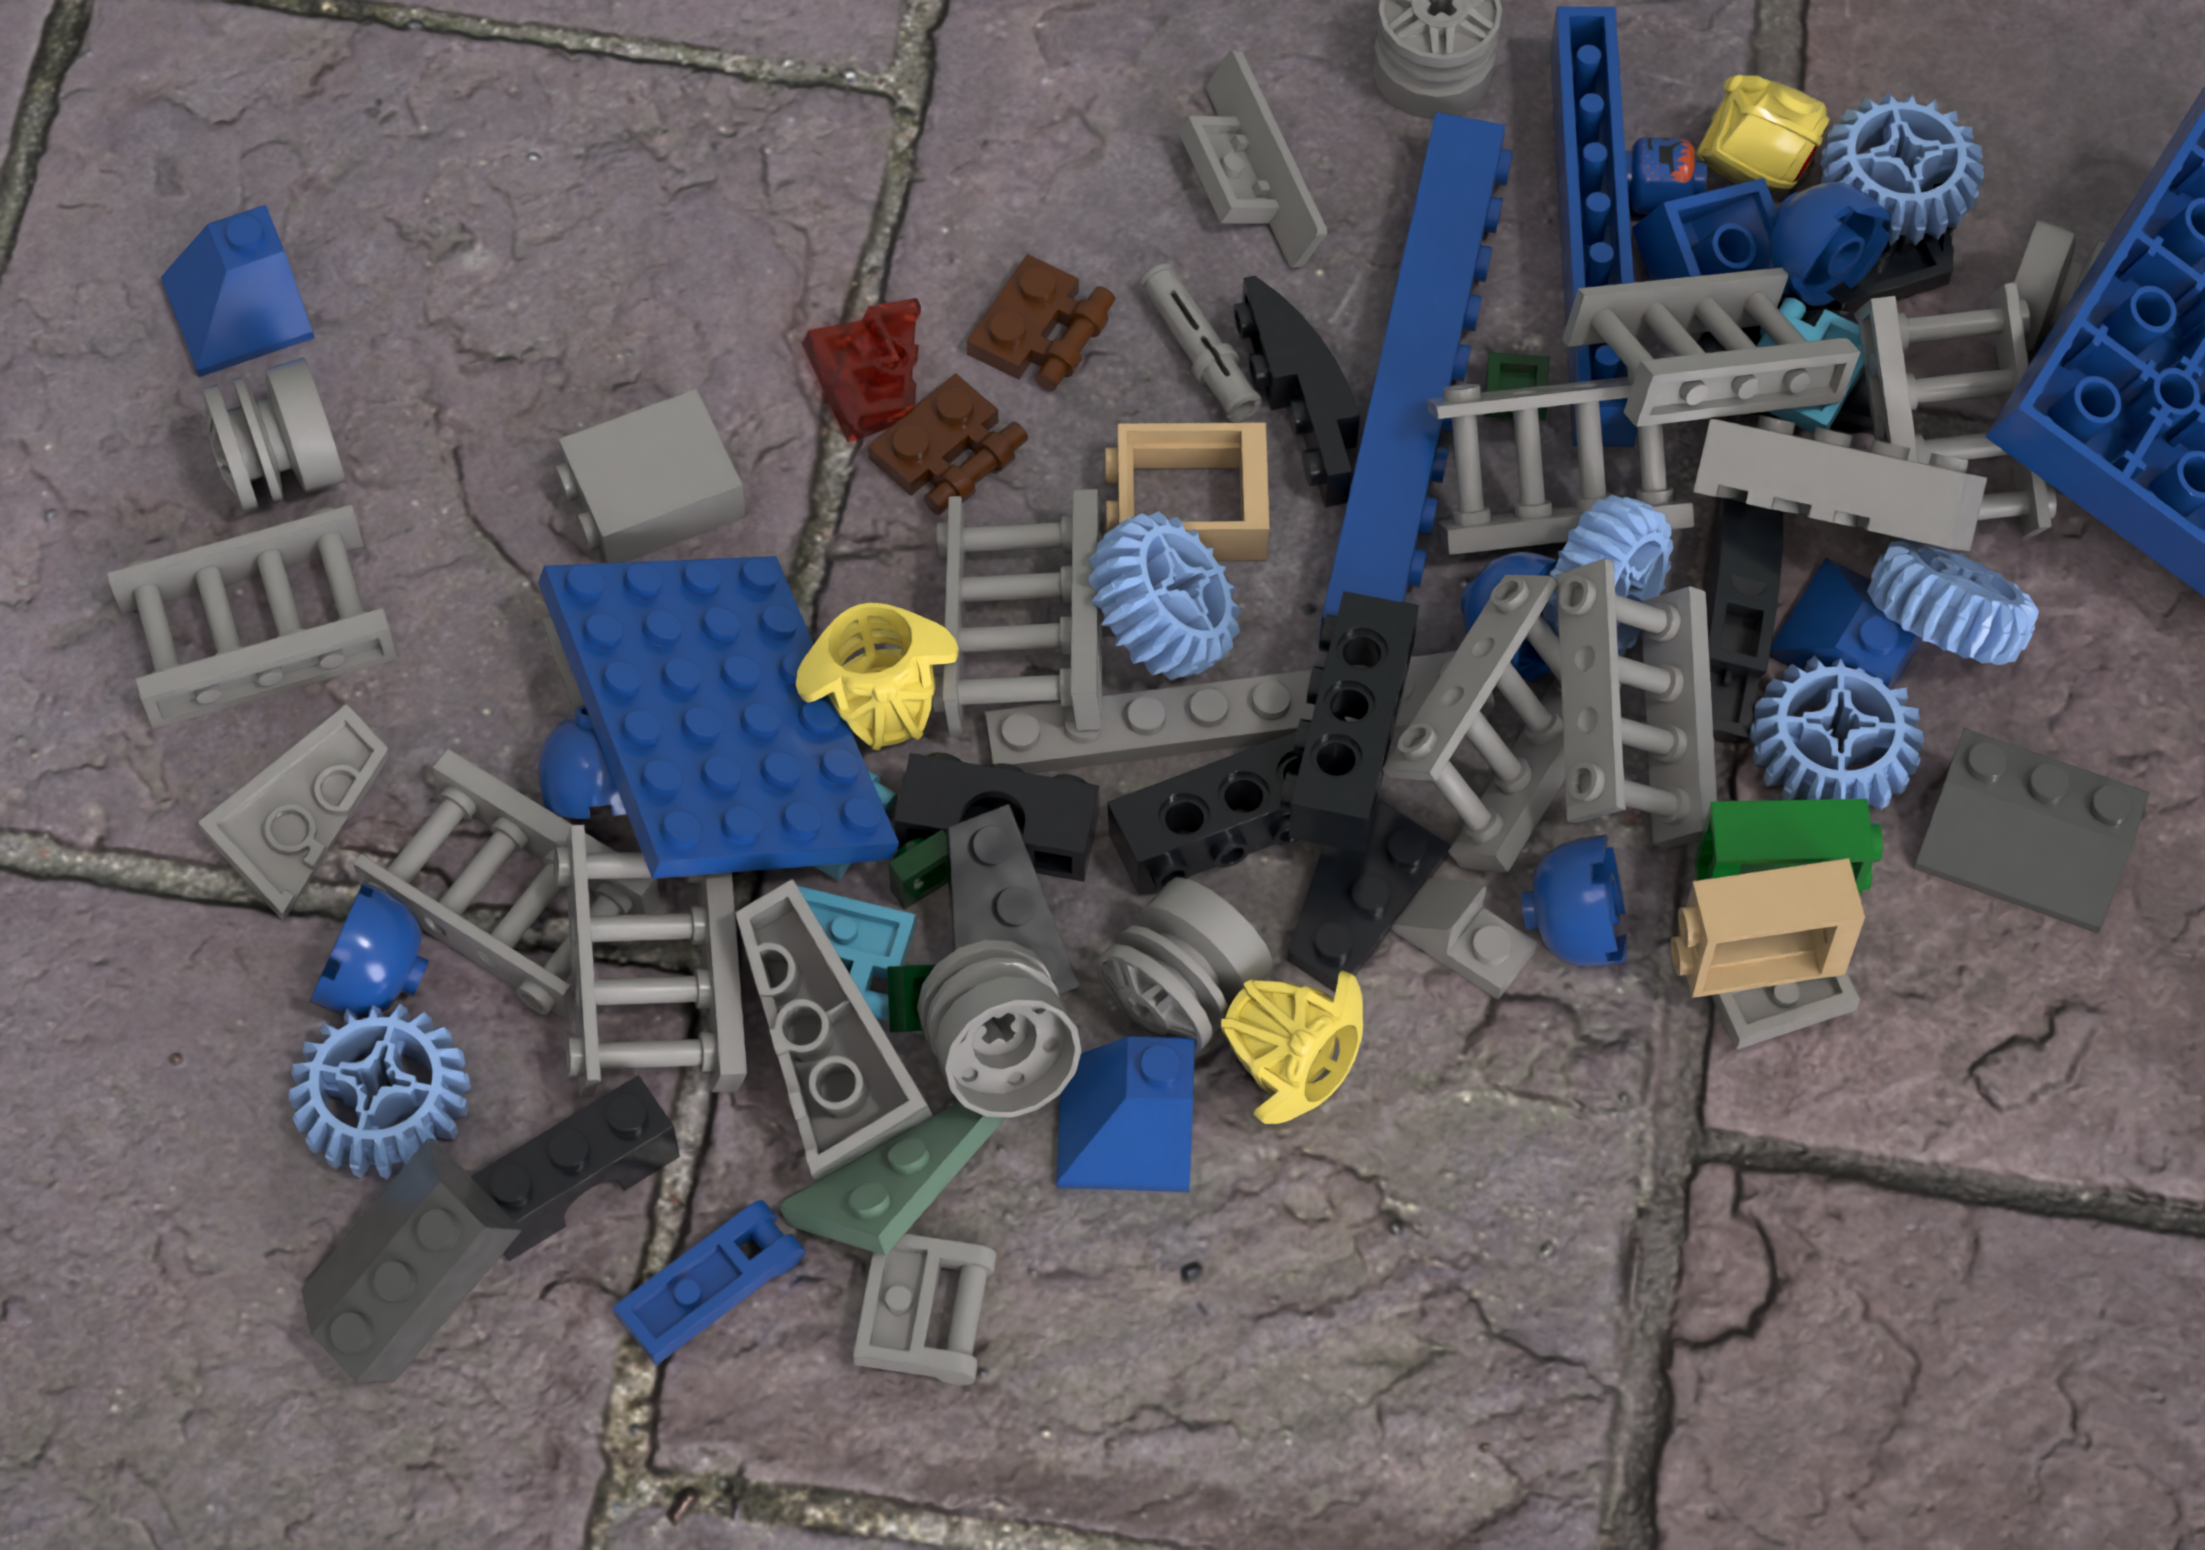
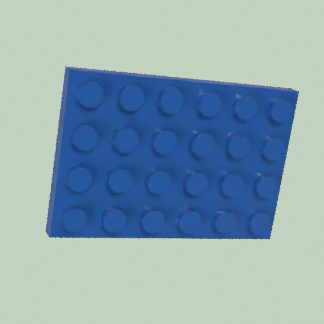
[538,556,899,879]

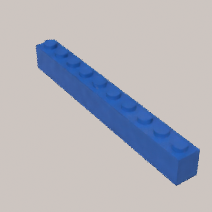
[1318,112,1513,648]

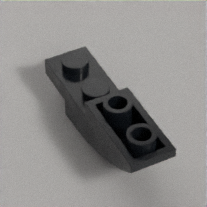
[1234,276,1360,508]
[1703,497,1783,744]

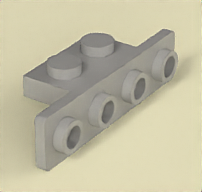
[1178,51,1327,268]

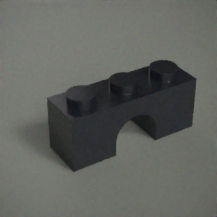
[894,752,1099,882]
[470,1075,680,1261]

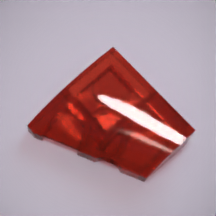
[802,298,921,443]

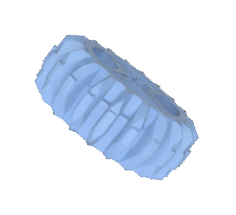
[1820,92,1984,246]
[1543,494,1673,656]
[1087,511,1241,681]
[1867,539,2039,665]
[1749,655,1924,811]
[289,1003,471,1180]

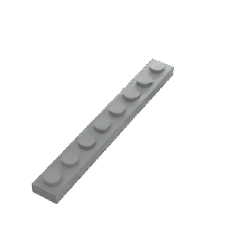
[985,651,1495,774]

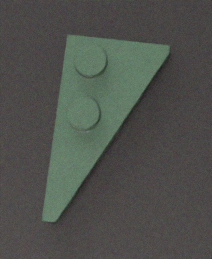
[780,1101,1006,1255]

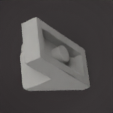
[1391,878,1537,1000]

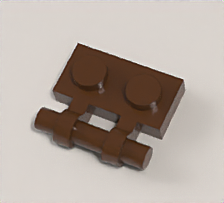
[966,254,1115,391]
[868,373,1028,515]

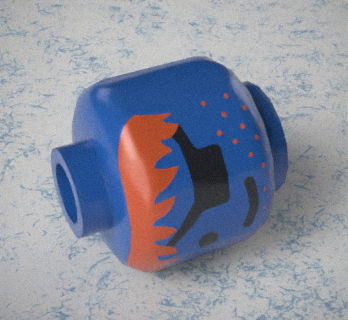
[1625,137,1707,215]

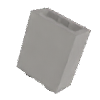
[554,388,747,563]

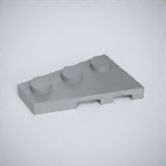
[198,704,390,922]

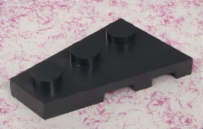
[946,804,1080,995]

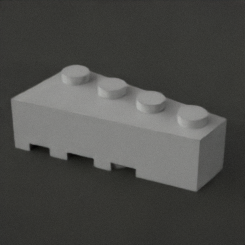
[1693,415,1987,551]
[735,879,933,1182]

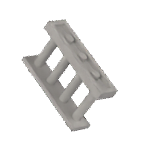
[1562,268,1860,427]
[1857,282,2057,545]
[1427,367,1695,555]
[933,489,1103,737]
[107,505,398,729]
[1556,558,1717,849]
[1382,575,1623,872]
[353,748,662,1022]
[554,825,747,1097]

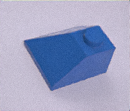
[1632,178,1795,298]
[161,205,314,377]
[1770,557,1922,690]
[1057,1036,1195,1192]

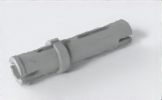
[1140,264,1262,422]

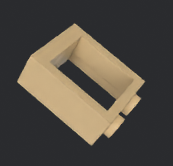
[1105,423,1270,561]
[1671,858,1865,998]

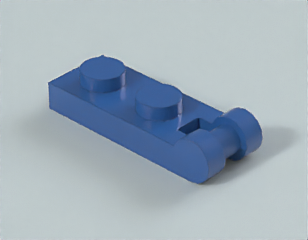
[613,1200,806,1366]

